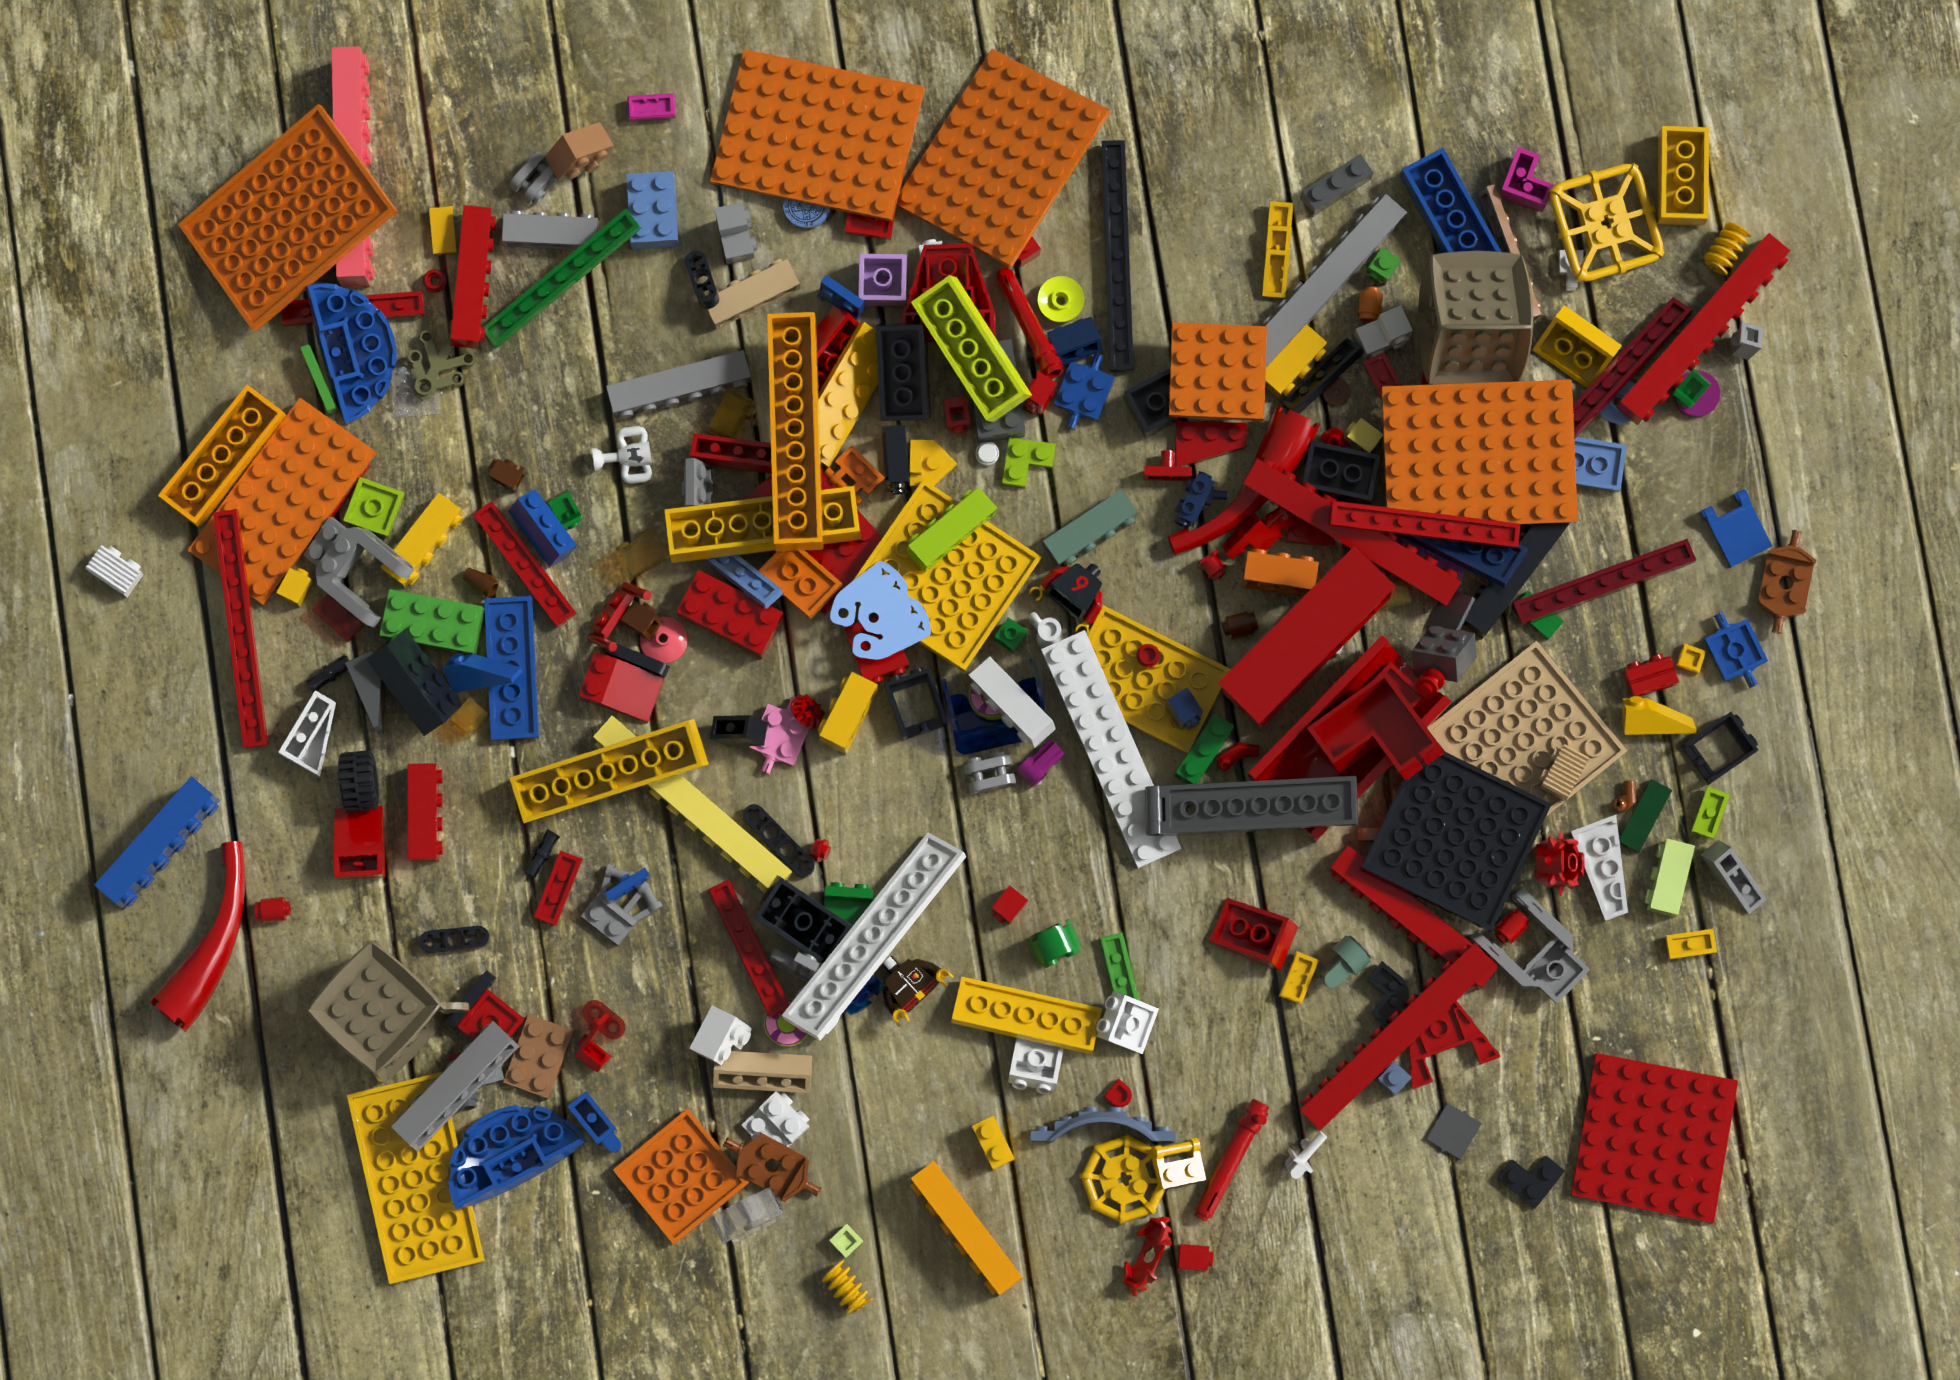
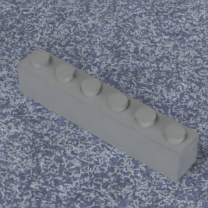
[606,350,752,419]
[391,1021,519,1152]

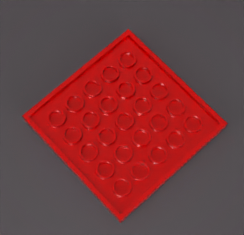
[1570,1053,1738,1223]

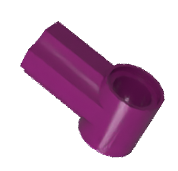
[1016,740,1064,788]

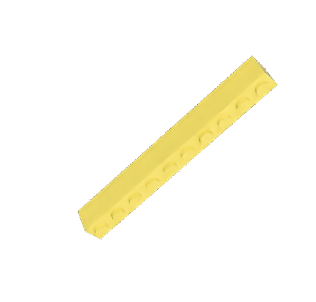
[593,716,793,893]

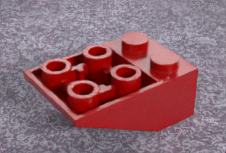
[333,806,386,880]

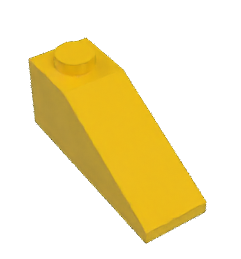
[1621,696,1696,735]

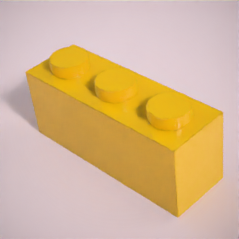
[1265,324,1327,399]

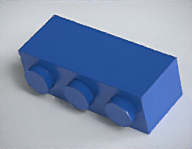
[508,489,577,568]

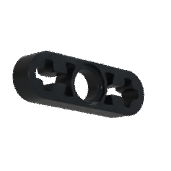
[685,251,720,309]
[602,642,670,678]
[419,926,490,953]
[443,970,497,1032]

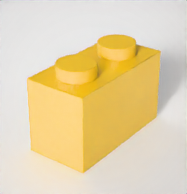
[972,1115,1015,1171]

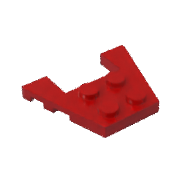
[1409,1001,1501,1090]

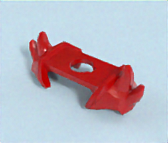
[1122,1217,1172,1297]

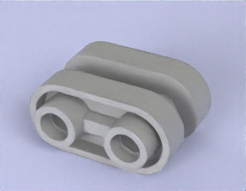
[509,151,559,204]
[963,752,1016,794]

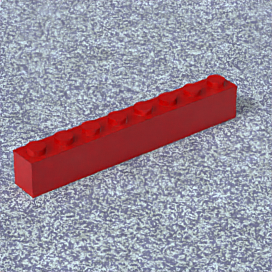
[1329,845,1499,990]

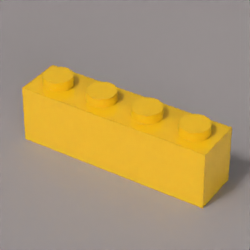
[380,492,463,588]

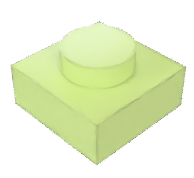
[829,1224,864,1258]

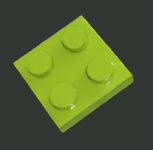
[343,477,405,538]

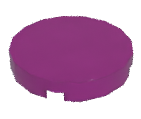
[1673,370,1721,418]

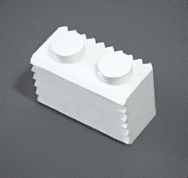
[85,545,144,598]

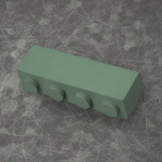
[1043,489,1138,568]

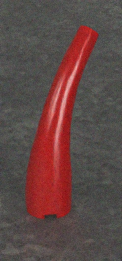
[1168,406,1320,556]
[149,841,245,1032]

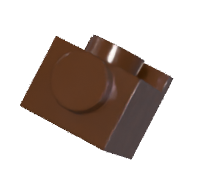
[488,458,527,493]

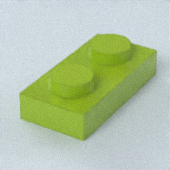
[1690,786,1730,840]

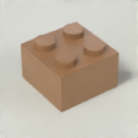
[545,122,614,180]

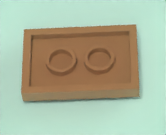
[503,1014,574,1099]

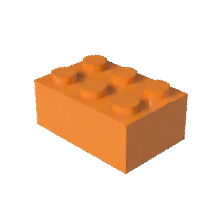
[1241,549,1319,597]

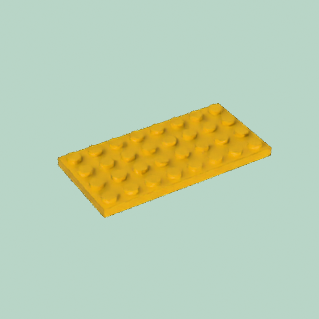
[347,1072,485,1284]

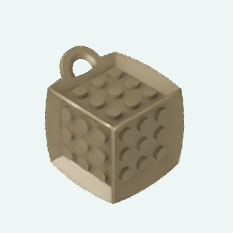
[1418,251,1533,385]
[307,940,469,1082]

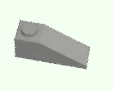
[1701,840,1767,914]

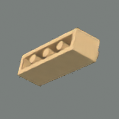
[705,259,800,330]
[713,1051,812,1093]

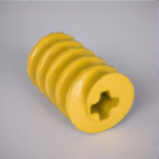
[1704,222,1751,276]
[822,1260,873,1314]

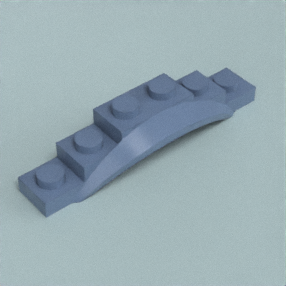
[1030,1107,1176,1142]

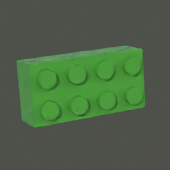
[380,589,485,655]

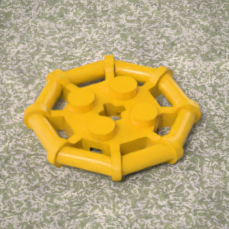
[1079,1133,1166,1225]

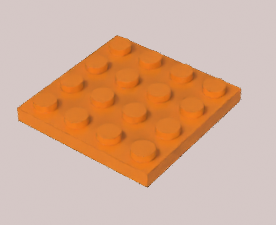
[1169,322,1267,421]
[613,1108,749,1245]

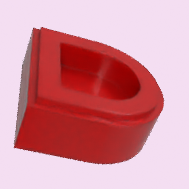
[1103,1079,1132,1108]

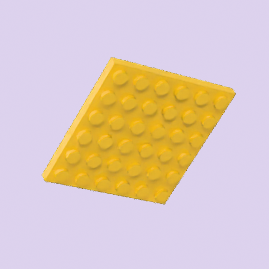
[853,479,1042,672]

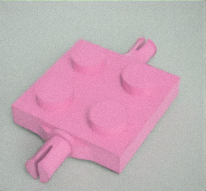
[749,696,809,774]

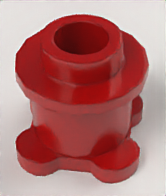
[1197,550,1227,581]

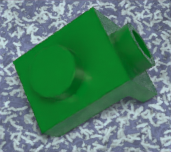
[1673,369,1711,408]
[547,489,583,529]

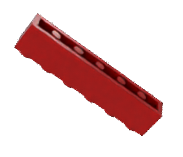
[450,205,496,349]

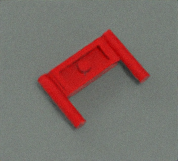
[587,582,651,652]

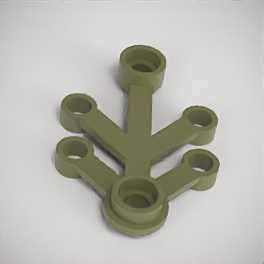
[408,320,476,400]

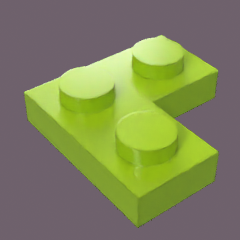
[1002,437,1056,488]

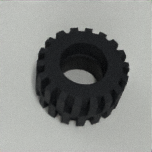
[338,750,379,813]

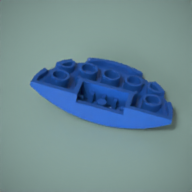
[307,283,397,424]
[448,1105,586,1210]

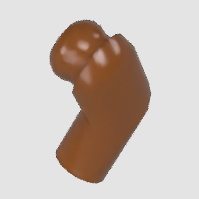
[1613,780,1636,813]

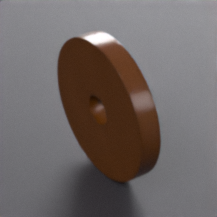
[1322,378,1350,406]

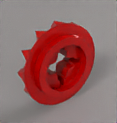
[791,694,825,729]

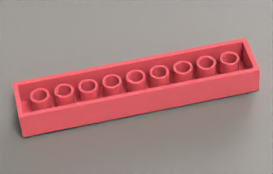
[331,46,374,288]

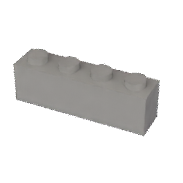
[502,211,599,250]

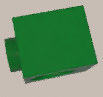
[994,617,1028,654]

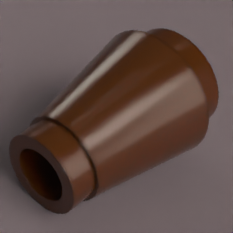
[462,567,499,598]

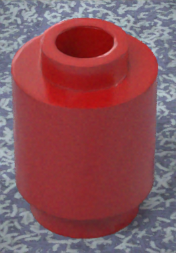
[255,897,291,923]
[1494,909,1530,944]

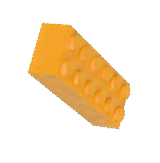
[158,385,286,529]
[910,1161,1023,1296]

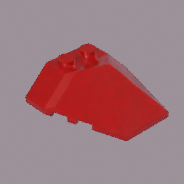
[901,243,996,343]

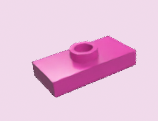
[627,93,676,121]

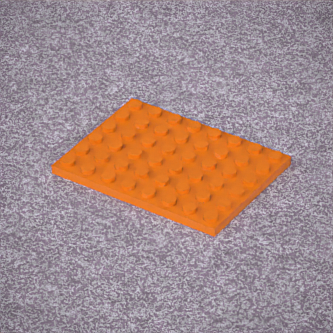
[710,49,925,222]
[896,49,1110,268]
[178,104,398,332]
[1381,379,1578,524]

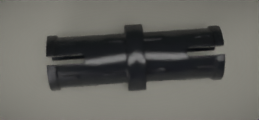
[305,654,350,693]
[523,829,560,878]

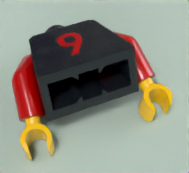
[1029,563,1103,636]

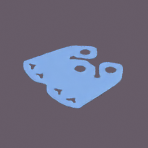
[830,561,931,660]

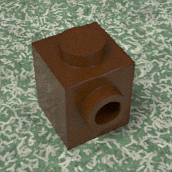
[621,600,663,641]

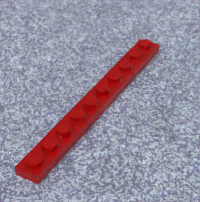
[213,509,269,749]

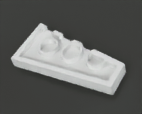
[1571,815,1628,921]

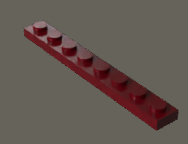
[1573,297,1692,440]
[1512,539,1697,626]

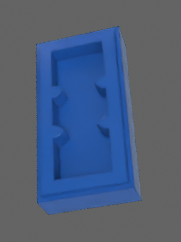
[604,867,651,903]

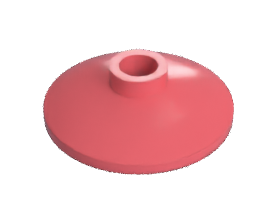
[640,617,688,664]

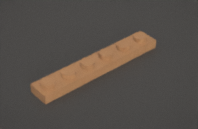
[1478,184,1542,321]

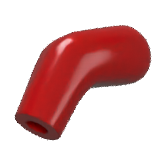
[1217,742,1260,771]

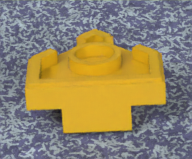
[910,440,957,488]

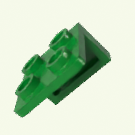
[824,882,873,928]

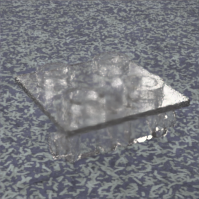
[391,367,441,418]

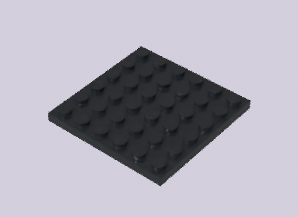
[1360,751,1552,932]

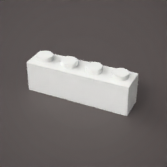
[969,657,1056,748]

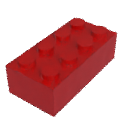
[676,570,784,658]

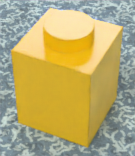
[276,568,314,607]

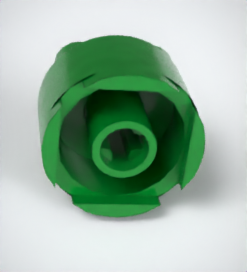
[1026,919,1082,968]

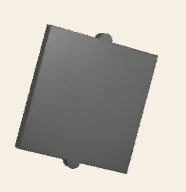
[1427,591,1475,630]
[1426,1103,1482,1160]

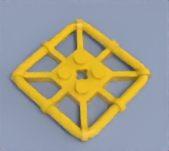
[1548,163,1665,282]

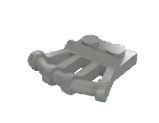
[581,864,663,946]

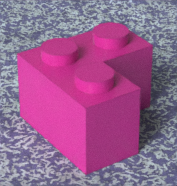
[1500,147,1554,213]

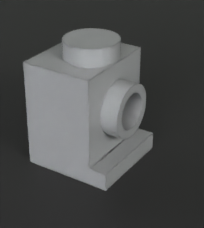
[1730,322,1763,360]

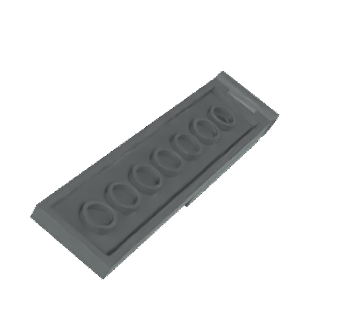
[1145,776,1358,836]

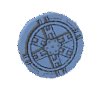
[783,199,830,229]

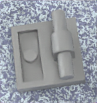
[681,458,715,507]

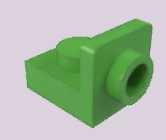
[1366,248,1401,285]

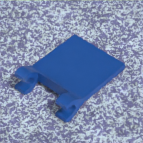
[1700,489,1773,568]

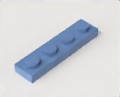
[702,555,783,609]

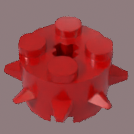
[1534,830,1585,896]

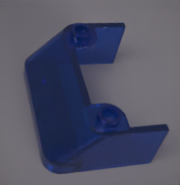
[941,659,1047,754]

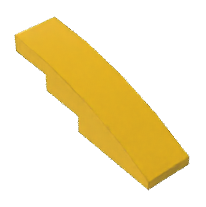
[1262,201,1293,298]

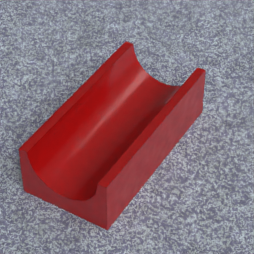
[1218,546,1396,730]
[1248,635,1452,843]

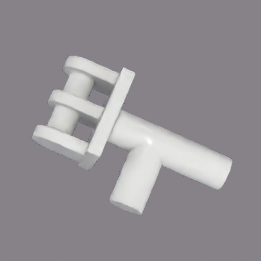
[1285,1131,1327,1179]

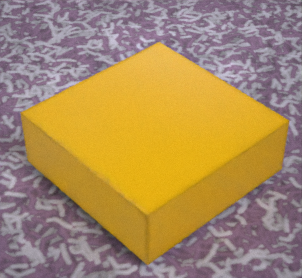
[1675,643,1706,674]

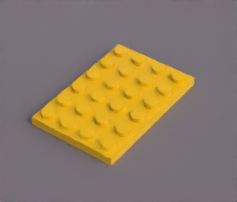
[1088,605,1231,754]

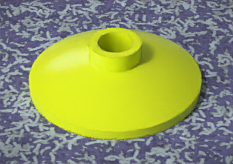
[1038,276,1085,323]

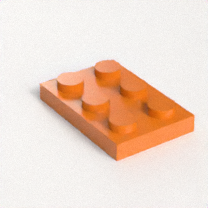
[758,550,843,620]

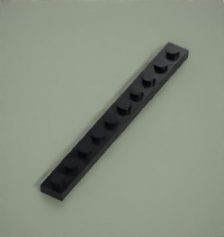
[1101,140,1134,372]

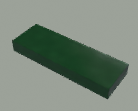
[1619,779,1672,853]

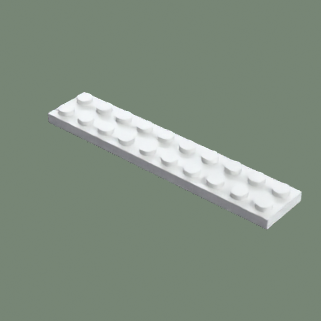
[1041,630,1182,868]
[782,832,966,1041]

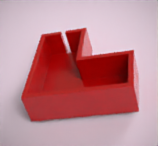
[1307,671,1445,781]

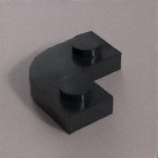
[1366,961,1409,1027]

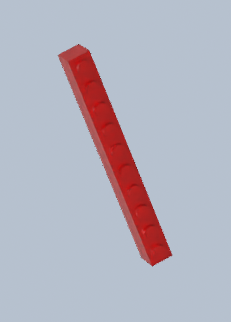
[1616,233,1791,426]
[1242,457,1462,606]
[1300,943,1495,1130]

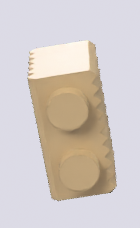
[1538,744,1589,802]

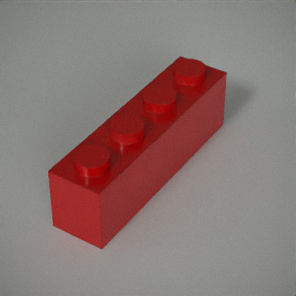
[690,433,772,474]
[407,763,443,862]

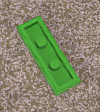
[300,344,338,416]
[1099,932,1139,1001]

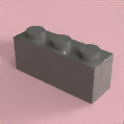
[1300,154,1374,217]

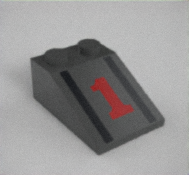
[345,651,386,734]

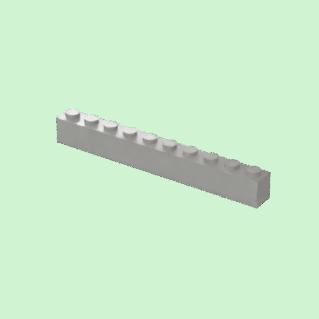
[1261,194,1407,367]

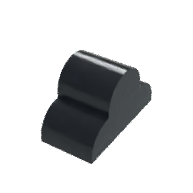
[750,875,853,964]

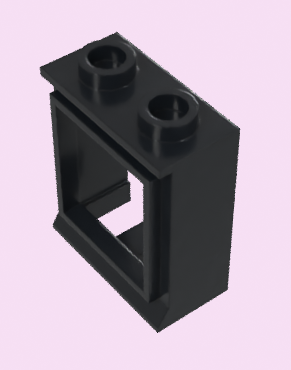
[882,425,909,495]
[884,667,948,741]
[1681,712,1759,785]

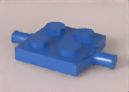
[1054,353,1115,430]
[1703,612,1768,689]

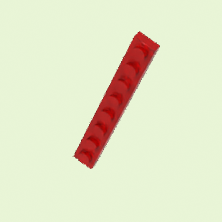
[1329,501,1520,548]

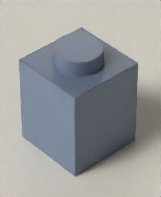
[1375,1061,1412,1097]

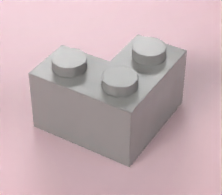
[714,202,757,264]

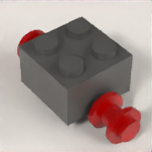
[1412,626,1477,699]

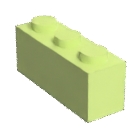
[1645,839,1695,917]

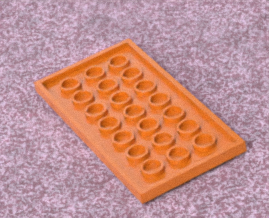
[188,398,377,606]

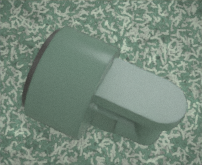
[1320,935,1371,988]

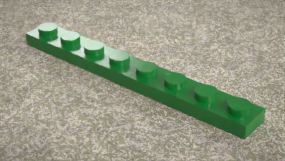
[483,209,642,348]

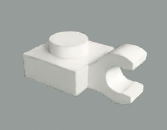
[1559,250,1583,291]

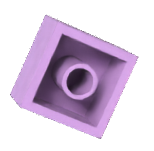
[859,254,907,307]

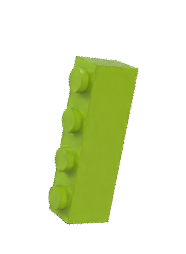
[906,487,997,573]

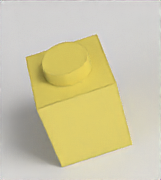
[1345,418,1383,453]

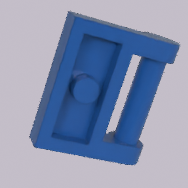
[817,275,865,321]

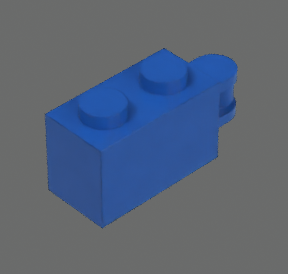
[567,1091,622,1153]

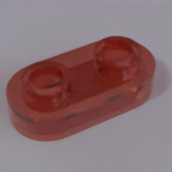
[582,1000,626,1040]

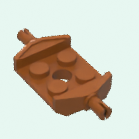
[1757,530,1816,634]
[723,1132,821,1202]

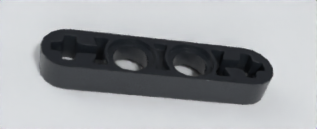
[743,804,815,878]

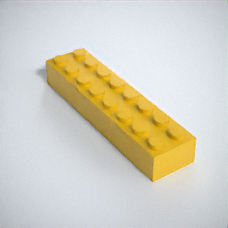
[665,486,861,563]
[509,719,709,823]

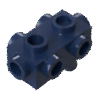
[1175,471,1227,528]

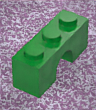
[1175,713,1234,785]

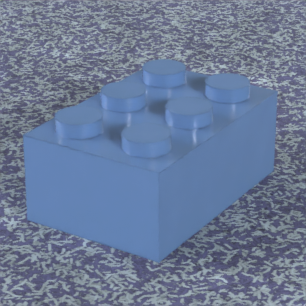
[626,171,679,250]

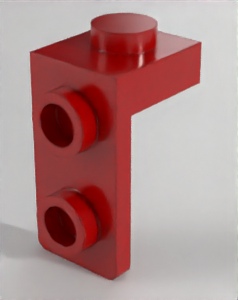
[575,1013,612,1073]

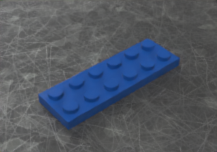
[484,596,540,741]

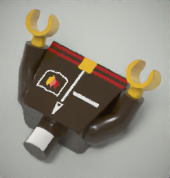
[882,956,954,1027]

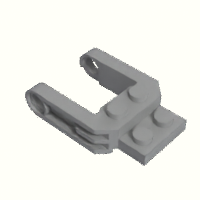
[303,517,415,628]
[1469,887,1590,1005]

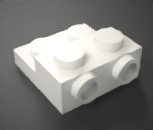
[1096,991,1159,1054]
[1008,1038,1064,1094]
[742,1091,810,1160]

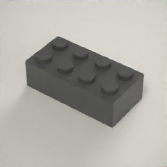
[971,339,1025,443]

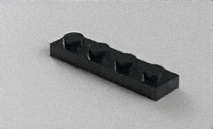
[1280,338,1364,414]

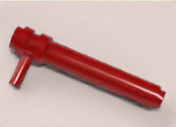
[996,267,1063,379]
[1194,1098,1269,1222]

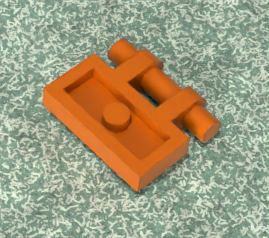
[823,445,885,507]

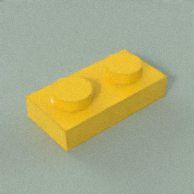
[1665,929,1717,960]

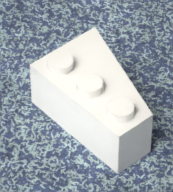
[278,691,336,778]

